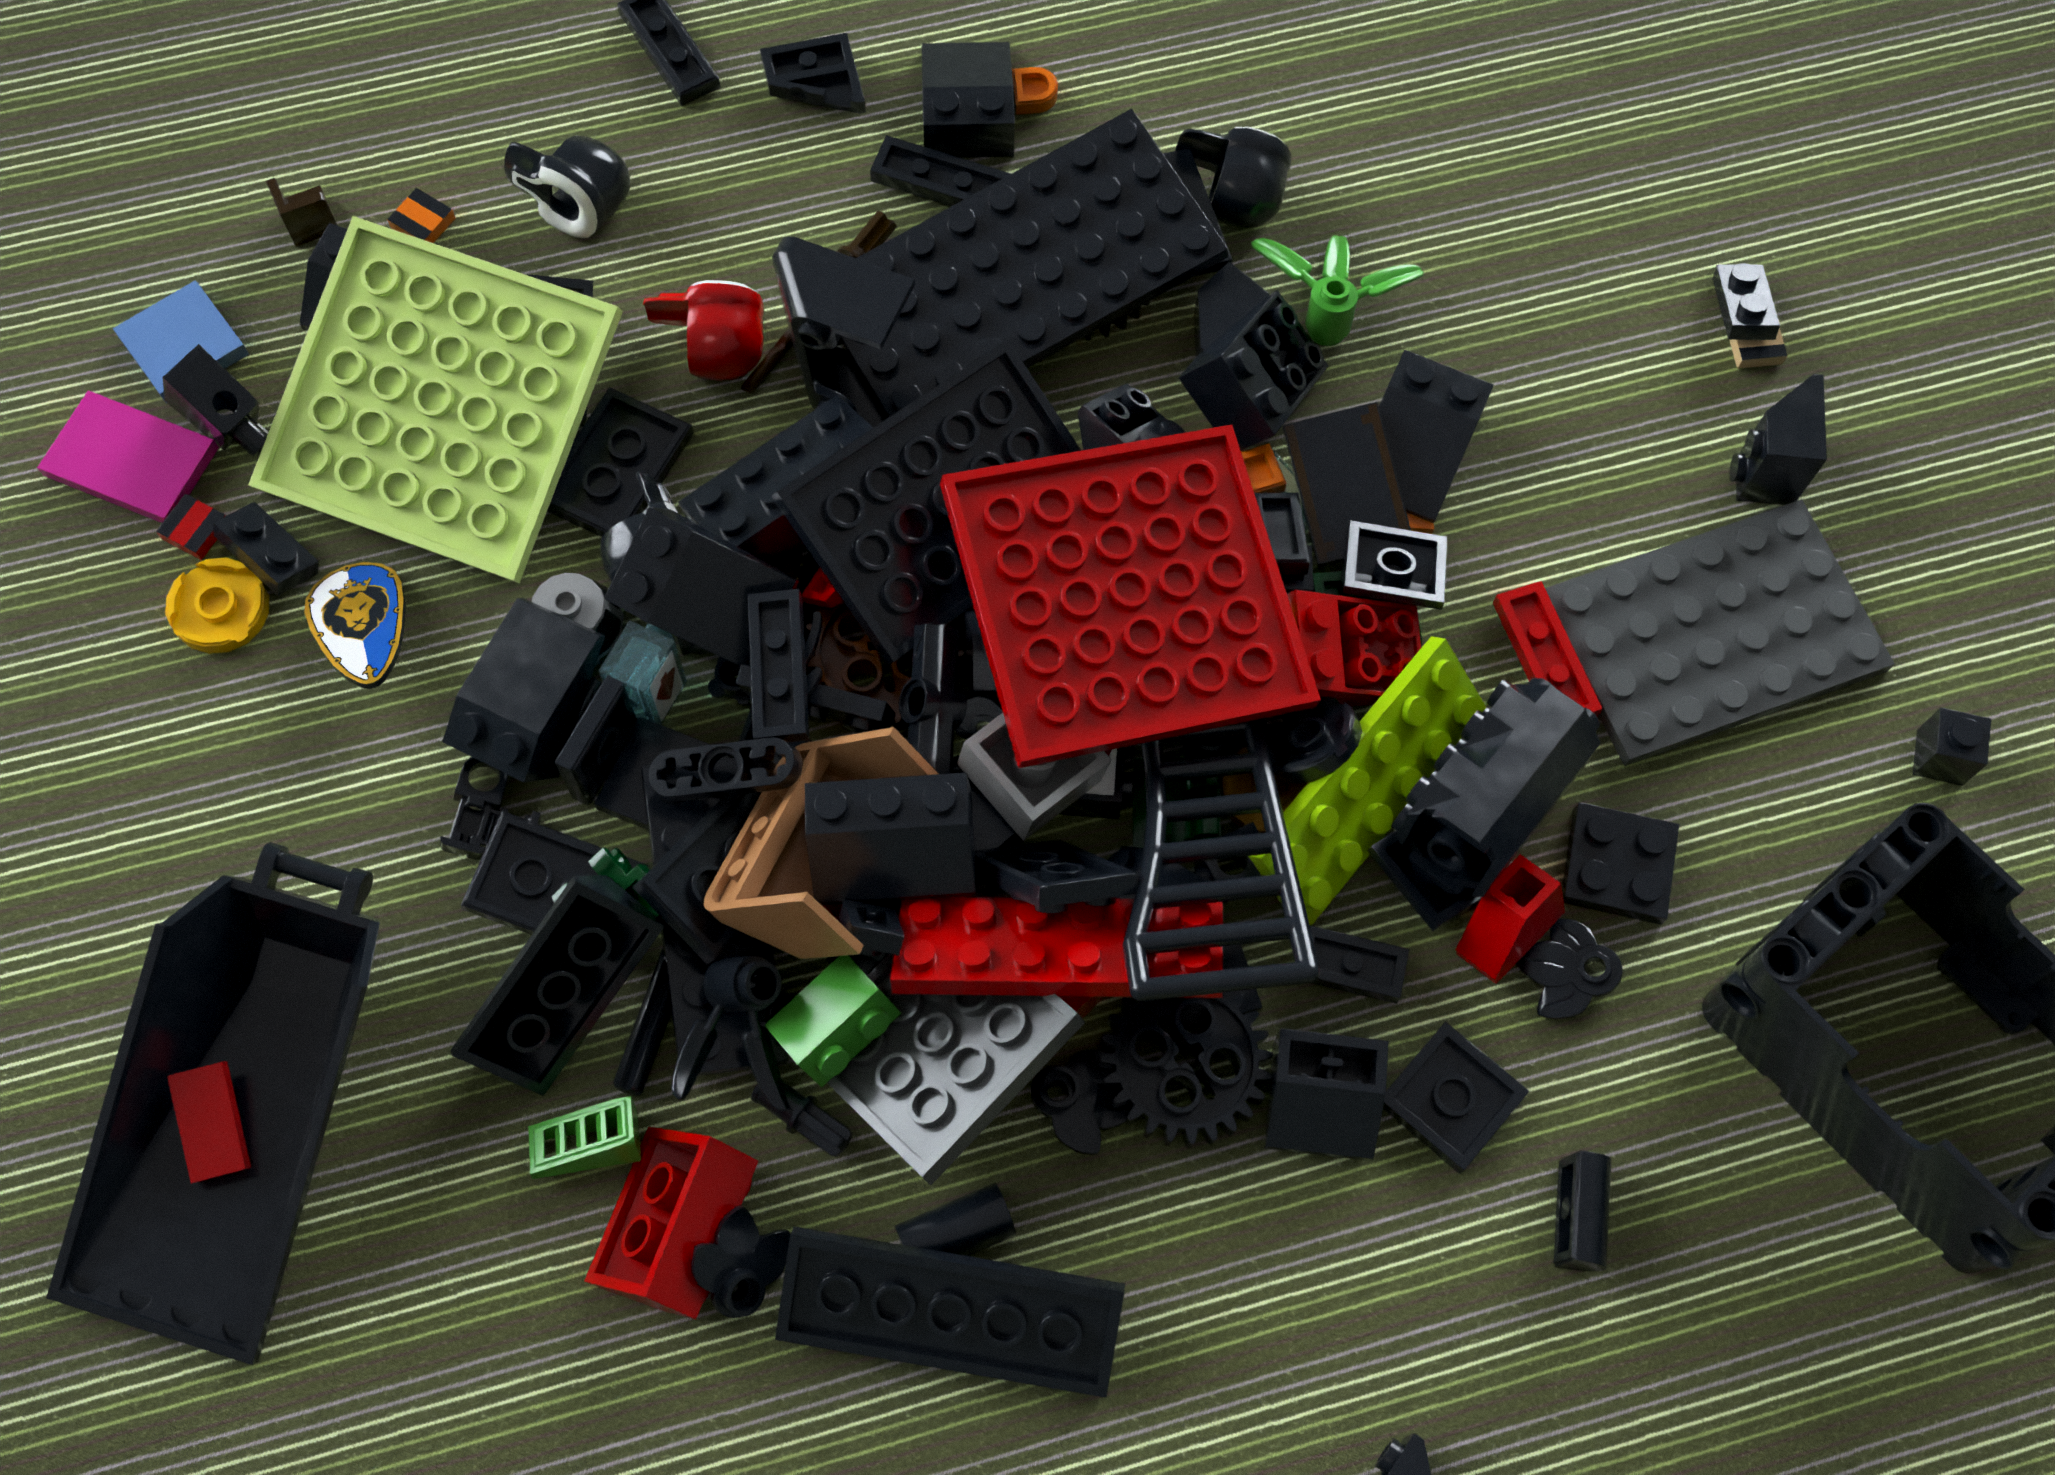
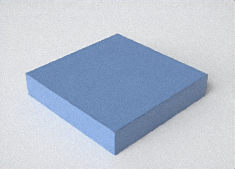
[113,280,249,404]

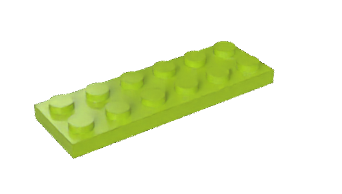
[1248,636,1487,926]

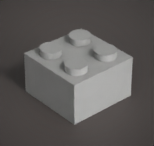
[957,713,1112,841]

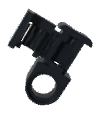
[440,757,541,860]

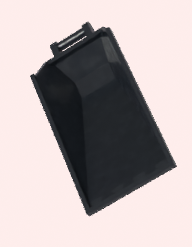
[46,842,380,1365]

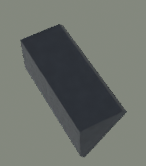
[450,875,665,1096]

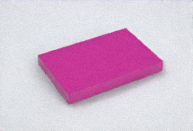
[37,390,219,523]

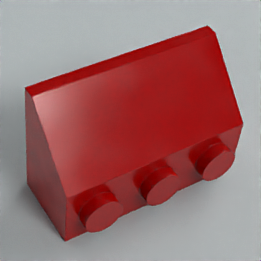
[584,1126,758,1320]

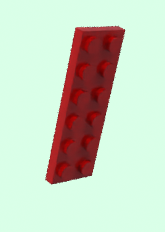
[890,897,1223,998]

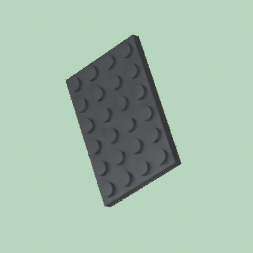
[1545,499,1895,766]

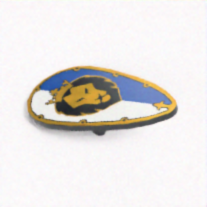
[304,562,406,689]

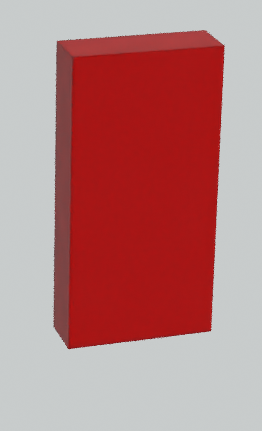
[167,1061,251,1183]

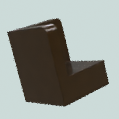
[266,178,338,247]

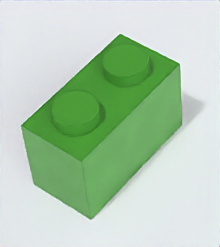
[764,955,901,1088]

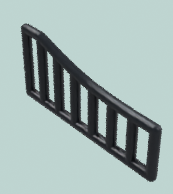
[1122,719,1320,1001]

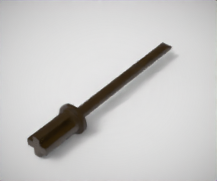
[741,211,897,394]

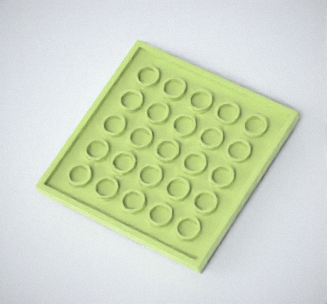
[248,216,623,584]

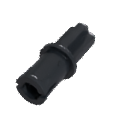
[751,1081,853,1157]

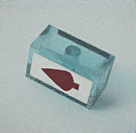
[599,620,687,725]

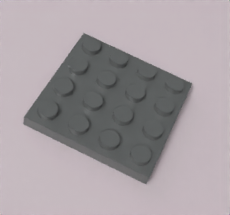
[827,954,1085,1185]

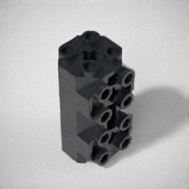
[1391,678,1600,897]

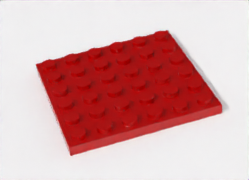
[940,425,1321,769]

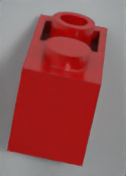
[1455,854,1565,984]

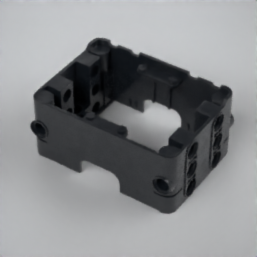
[1702,802,2055,1274]

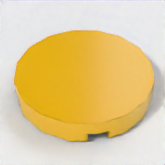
[165,558,270,654]

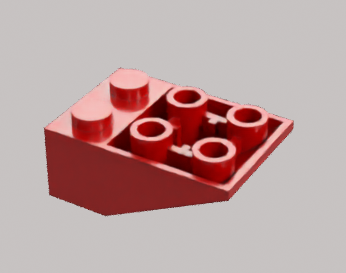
[1287,590,1421,706]

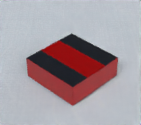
[156,494,226,560]

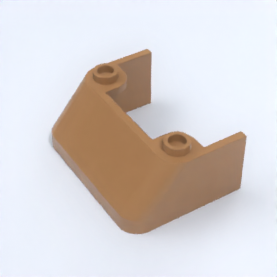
[704,727,939,959]

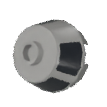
[531,573,624,666]

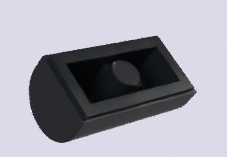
[1553,1150,1611,1271]
[894,1183,1016,1256]

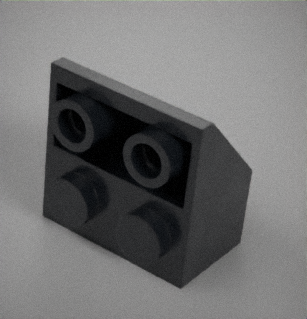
[1078,383,1186,450]
[1265,1028,1389,1161]

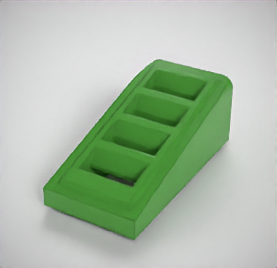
[528,1096,641,1179]

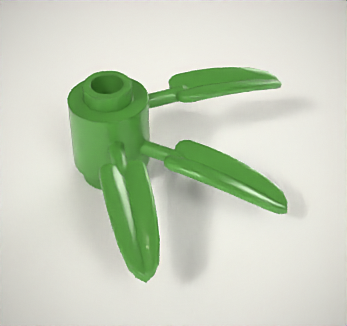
[1251,235,1424,346]

